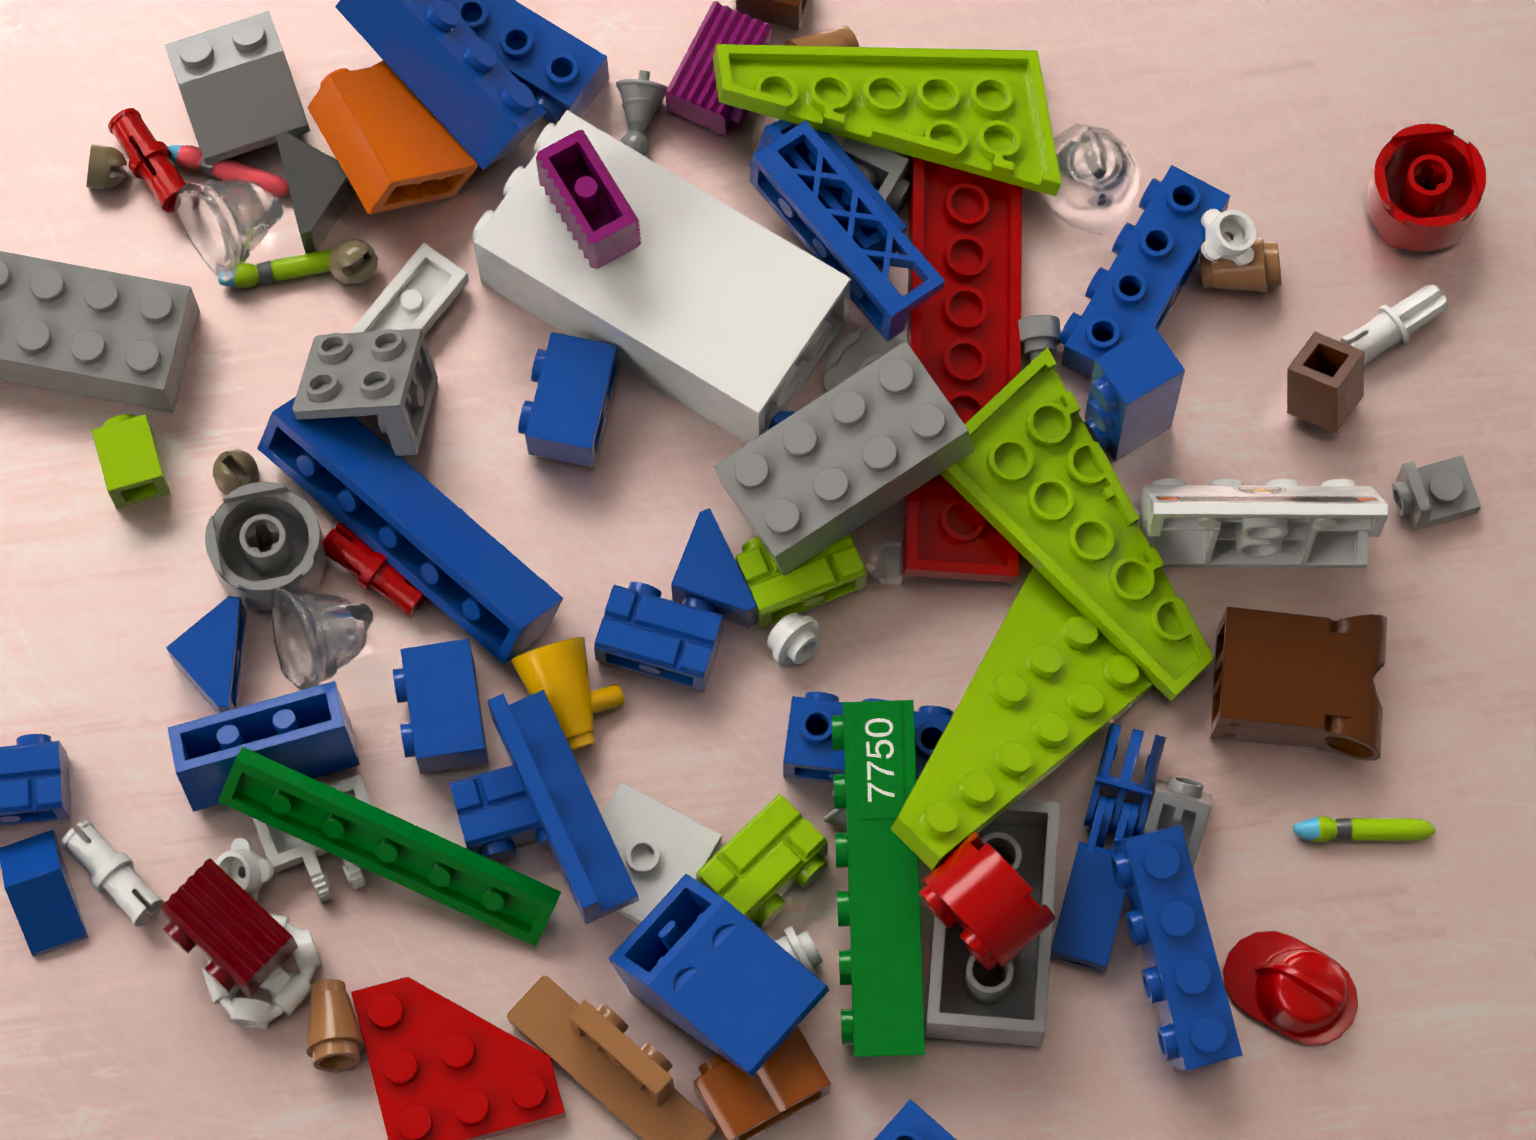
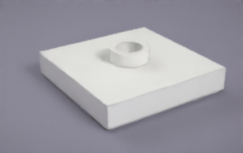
[564,781,722,924]

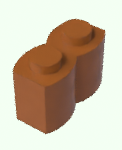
[694,1026,832,1140]

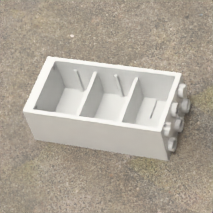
[472,110,851,444]

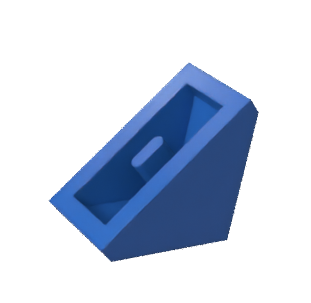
[671,508,758,628]
[166,596,247,714]
[0,829,89,957]

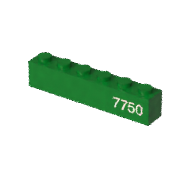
[832,700,925,1057]

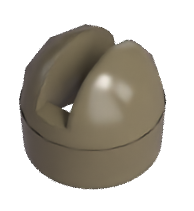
[86,143,127,189]
[329,239,378,284]
[213,449,259,495]

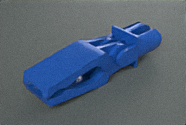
[1050,723,1166,972]

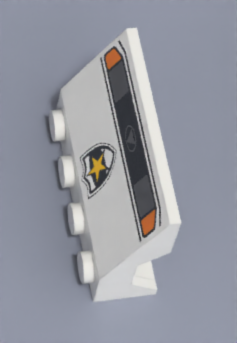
[1139,478,1389,568]

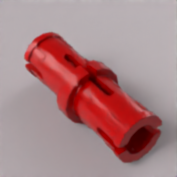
[108,108,193,213]
[323,522,427,617]

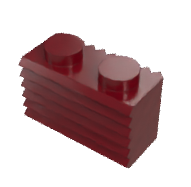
[160,858,298,997]

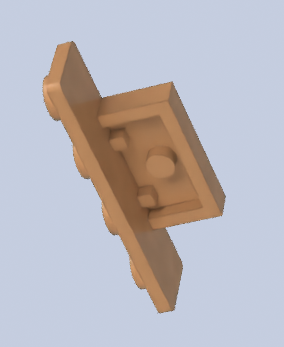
[507,976,716,1140]

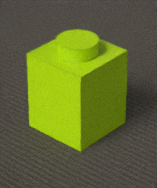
[91,414,171,509]

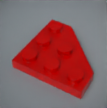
[351,976,566,1140]

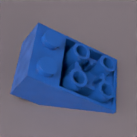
[608,874,829,1077]

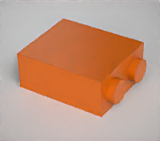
[307,61,478,215]

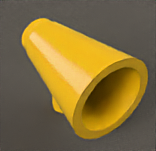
[511,637,624,751]

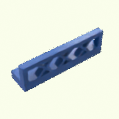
[750,120,945,342]
[487,690,639,924]

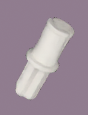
[1340,284,1448,366]

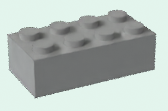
[0,251,200,413]
[713,341,974,576]
[925,799,1061,1047]

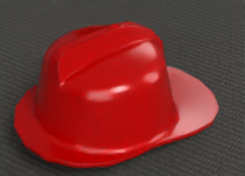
[1223,931,1358,1045]

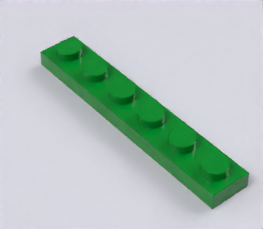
[218,746,561,946]

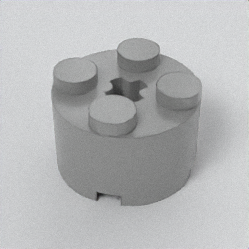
[205,482,327,611]

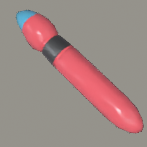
[167,145,290,196]

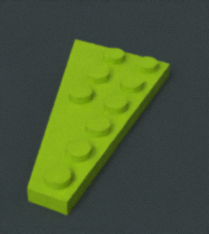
[713,44,1061,197]
[940,347,1215,702]
[891,566,1154,871]

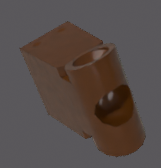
[1210,607,1387,761]

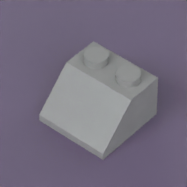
[164,11,310,166]

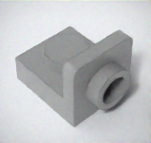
[841,138,911,213]
[1392,455,1481,531]
[1143,776,1212,869]

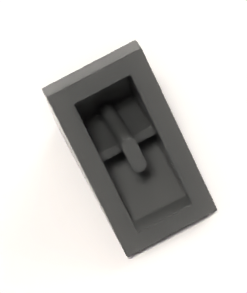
[276,132,356,254]

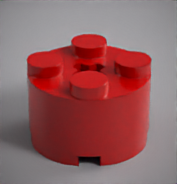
[1366,123,1486,252]
[918,832,1056,971]

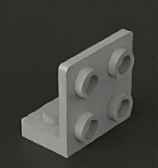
[292,328,438,456]

